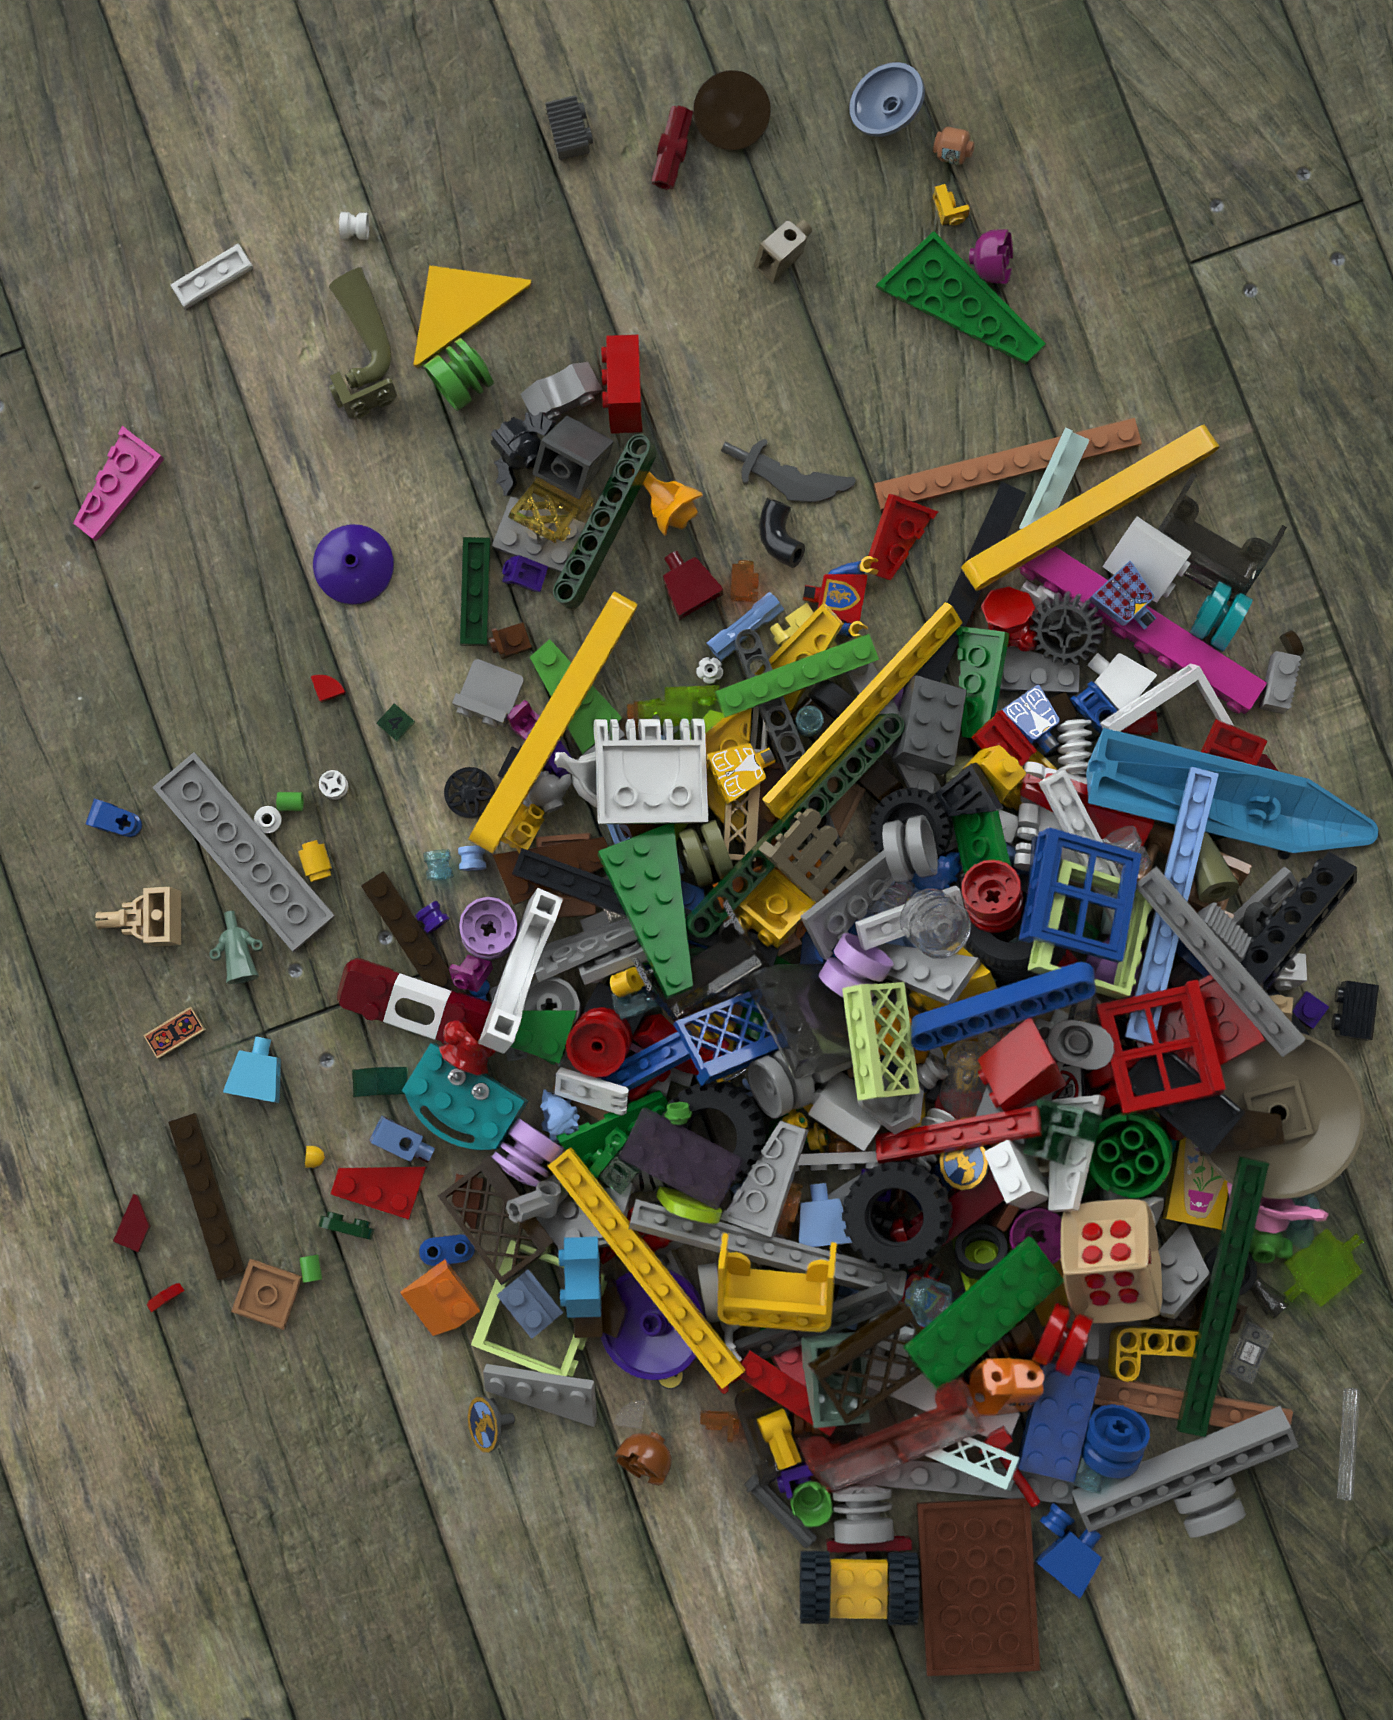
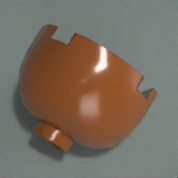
[614,1432,672,1486]

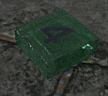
[376,703,415,742]

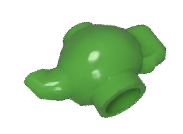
[1249,1228,1293,1263]

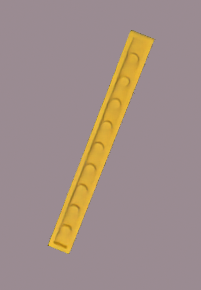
[762,602,963,819]
[548,1148,745,1389]

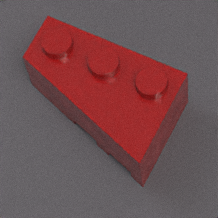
[601,334,643,434]

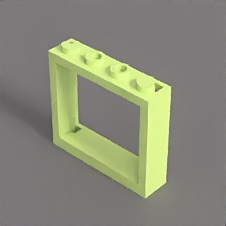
[1027,859,1152,999]
[471,1239,607,1377]

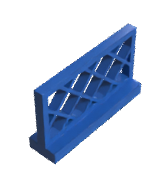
[674,984,803,1086]

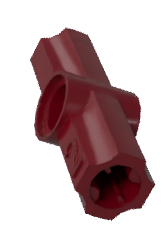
[651,105,694,190]

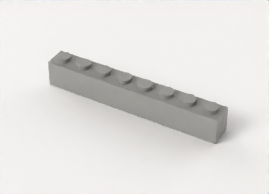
[1071,1406,1298,1533]

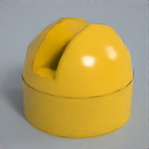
[305,1146,325,1168]

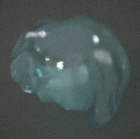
[904,1277,952,1327]

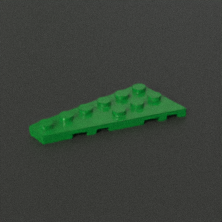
[876,231,1046,365]
[598,823,693,999]

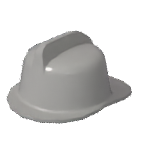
[1048,1020,1114,1069]

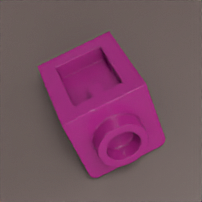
[449,955,494,992]

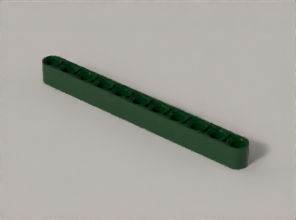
[685,713,904,938]

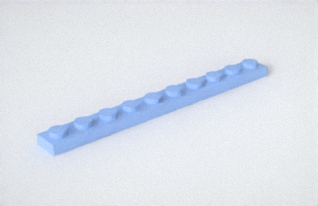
[1124,767,1218,1044]

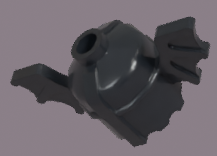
[491,412,556,496]

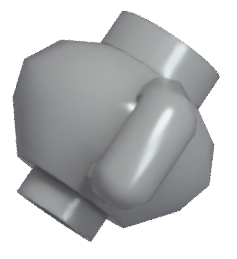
[523,771,572,814]

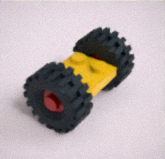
[800,1551,919,1625]

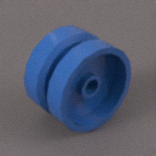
[1081,1404,1150,1479]

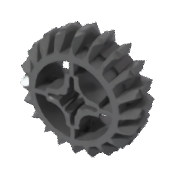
[1030,591,1104,665]

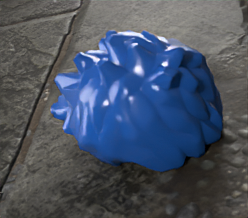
[911,852,963,895]

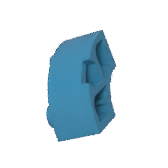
[559,1236,601,1318]

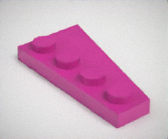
[73,426,164,541]

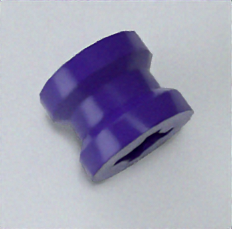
[415,901,450,934]

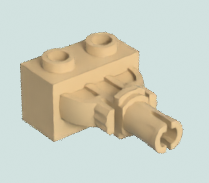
[95,887,181,946]

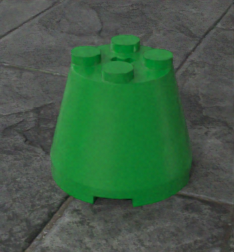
[1089,1113,1173,1198]

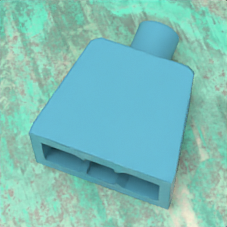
[223,1037,281,1103]

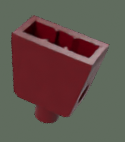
[663,551,723,621]

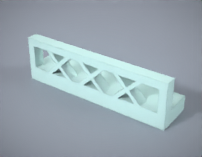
[1019,427,1089,529]
[903,1414,1020,1491]

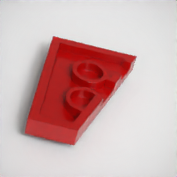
[868,494,939,580]
[330,1167,427,1220]

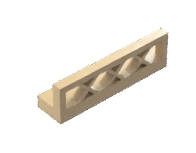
[723,752,760,864]

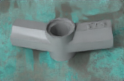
[506,1174,569,1223]

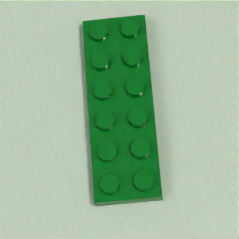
[903,1237,1064,1393]

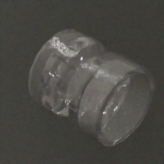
[1103,826,1151,876]

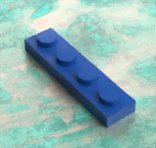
[598,1028,695,1091]

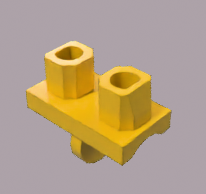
[501,803,545,854]

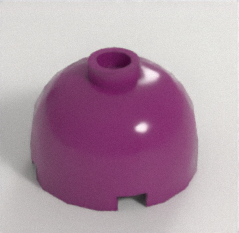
[969,229,1013,284]

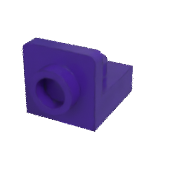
[502,555,548,593]
[776,1460,816,1499]

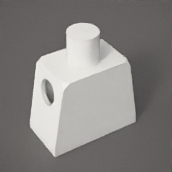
[1087,653,1157,711]

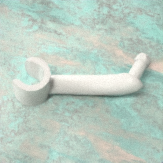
[720,1321,742,1362]

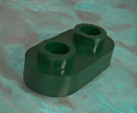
[318,1211,374,1240]

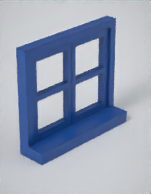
[1019,827,1142,963]

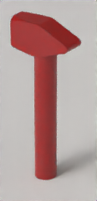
[979,1425,1041,1507]

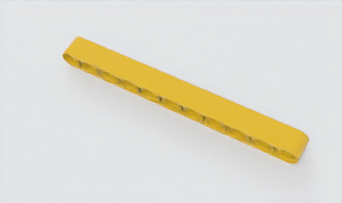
[961,424,1220,591]
[468,591,638,854]

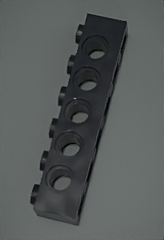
[1240,852,1357,992]

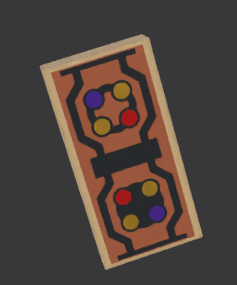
[143,1007,206,1059]

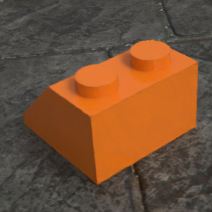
[400,1259,480,1336]

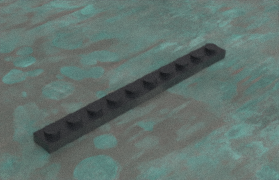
[512,848,781,970]

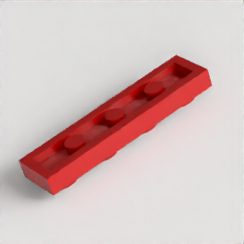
[738,1350,836,1436]

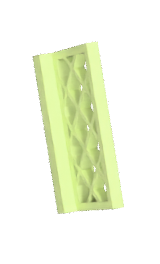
[842,982,920,1101]

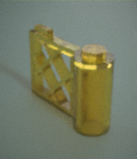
[508,476,594,543]

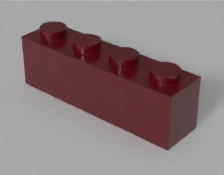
[906,1166,1004,1247]

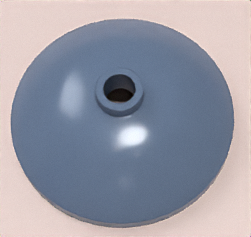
[850,62,925,137]

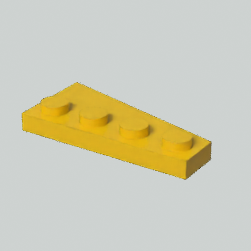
[755,604,844,719]

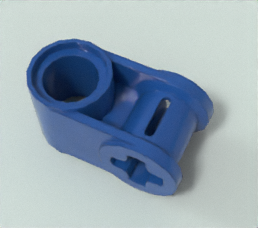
[1070,681,1117,734]
[85,798,142,837]

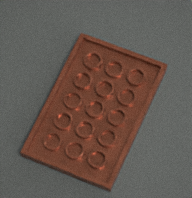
[917,1498,1040,1676]

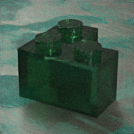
[1023,1098,1102,1165]

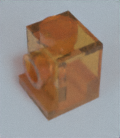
[731,560,759,602]

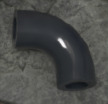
[759,497,805,568]

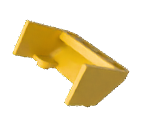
[718,1233,837,1332]

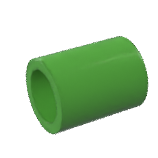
[276,792,304,811]
[299,1255,322,1283]

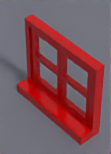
[1096,980,1226,1115]

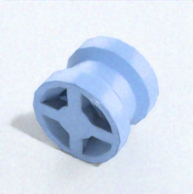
[458,846,486,871]

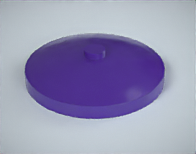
[601,1269,707,1380]

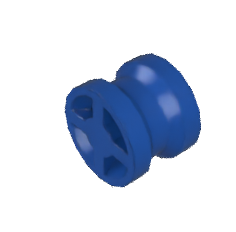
[1039,1503,1075,1538]

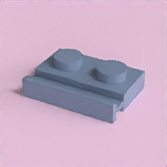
[497,1269,563,1339]

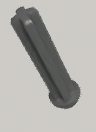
[744,1473,817,1548]

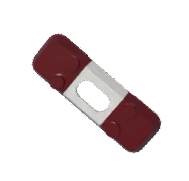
[337,958,492,1045]

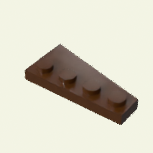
[493,837,608,906]

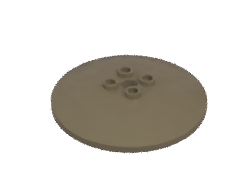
[1205,1033,1365,1199]

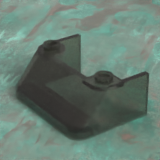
[1158,472,1287,602]
[632,901,771,1026]

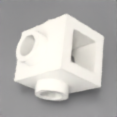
[1263,953,1307,990]

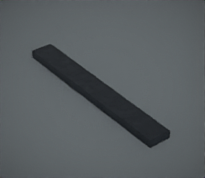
[914,482,1026,682]

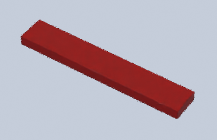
[875,1106,1042,1164]

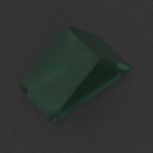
[352,1067,408,1097]

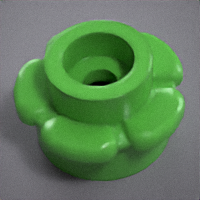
[664,1102,692,1125]

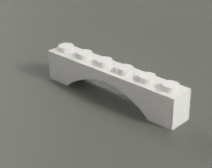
[478,888,563,1054]

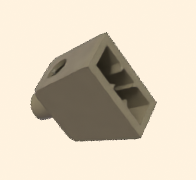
[754,220,812,283]

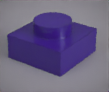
[1292,991,1329,1030]

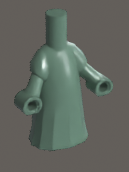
[209,911,263,984]

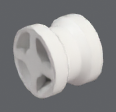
[319,770,349,800]

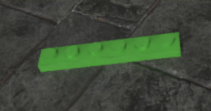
[715,634,879,718]

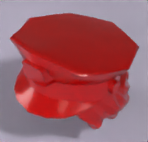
[981,586,1039,652]
[439,1020,496,1075]

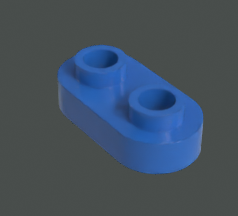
[419,1234,475,1266]

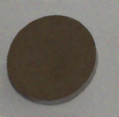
[693,70,771,150]

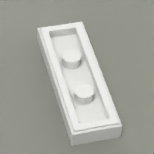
[170,244,253,310]

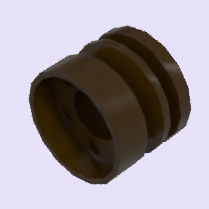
[982,1318,1037,1360]

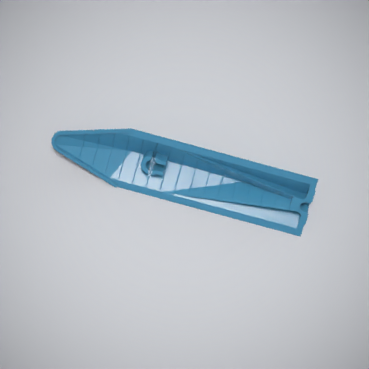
[1086,728,1378,853]

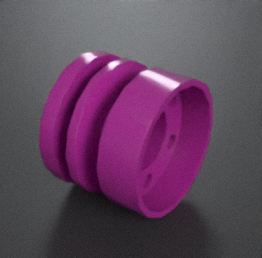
[1009,1207,1062,1264]

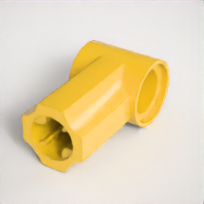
[757,1408,801,1470]

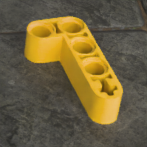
[1108,1325,1199,1382]

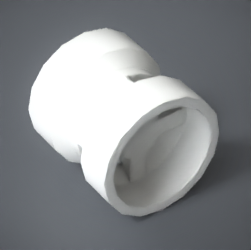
[339,212,369,240]

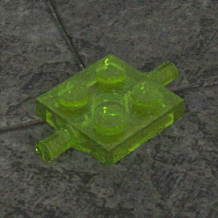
[1283,1228,1363,1307]

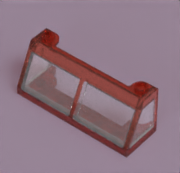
[799,1377,986,1493]

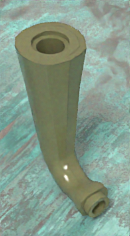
[329,267,391,389]
[1153,819,1239,903]

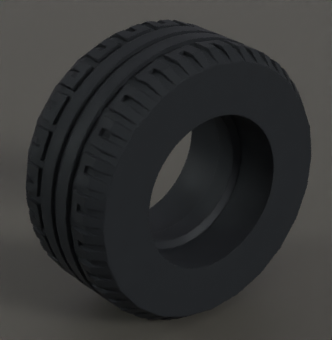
[962,874,1070,983]

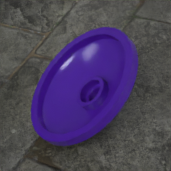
[313,524,394,605]

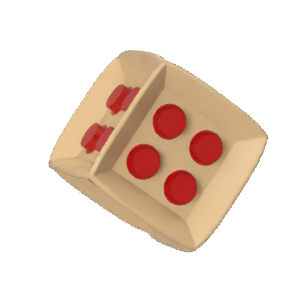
[1061,1199,1162,1324]

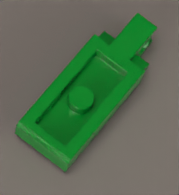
[589,1127,629,1178]

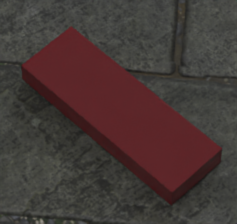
[826,1535,912,1553]

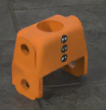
[966,1358,1044,1416]

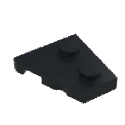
[935,763,1003,816]

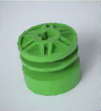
[423,338,494,411]

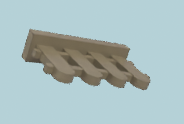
[758,808,868,903]

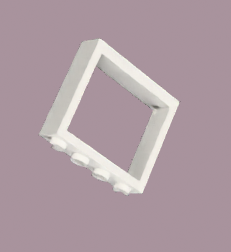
[1100,663,1234,732]

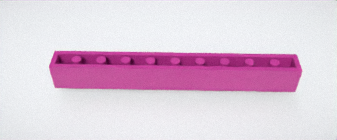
[1019,546,1267,714]

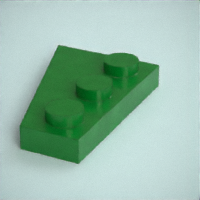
[485,1010,578,1063]

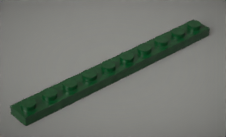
[1176,1156,1269,1437]

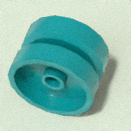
[1189,581,1253,652]

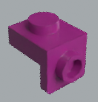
[506,700,540,741]

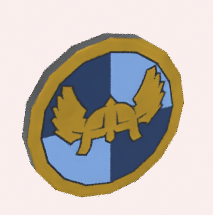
[940,1145,992,1190]
[468,1396,515,1453]

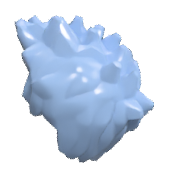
[540,1089,580,1144]

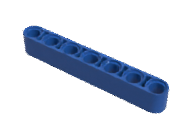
[911,962,1096,1051]

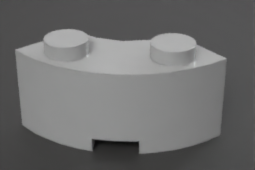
[520,362,603,421]

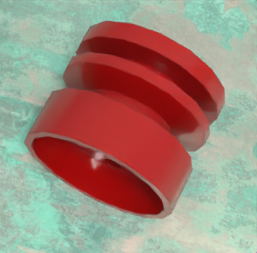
[962,860,1024,933]

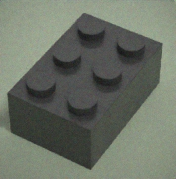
[891,676,966,775]

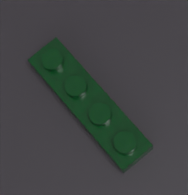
[460,537,491,646]

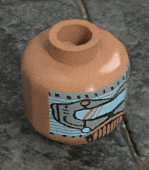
[933,127,975,165]

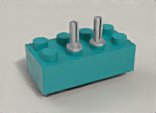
[402,1043,529,1150]

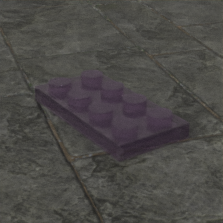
[619,1107,743,1210]

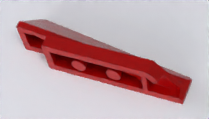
[1020,773,1155,853]

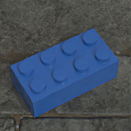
[1018,1356,1100,1482]

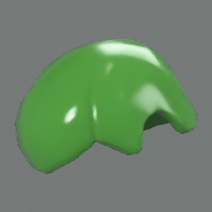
[790,1481,833,1527]

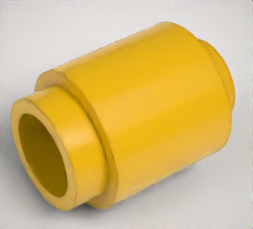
[298,840,332,882]

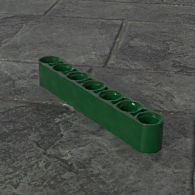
[553,434,657,609]

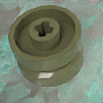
[679,819,733,889]

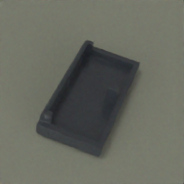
[1128,1040,1245,1156]

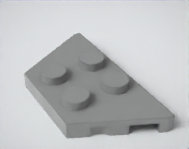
[536,1182,635,1249]
[1159,1223,1211,1319]

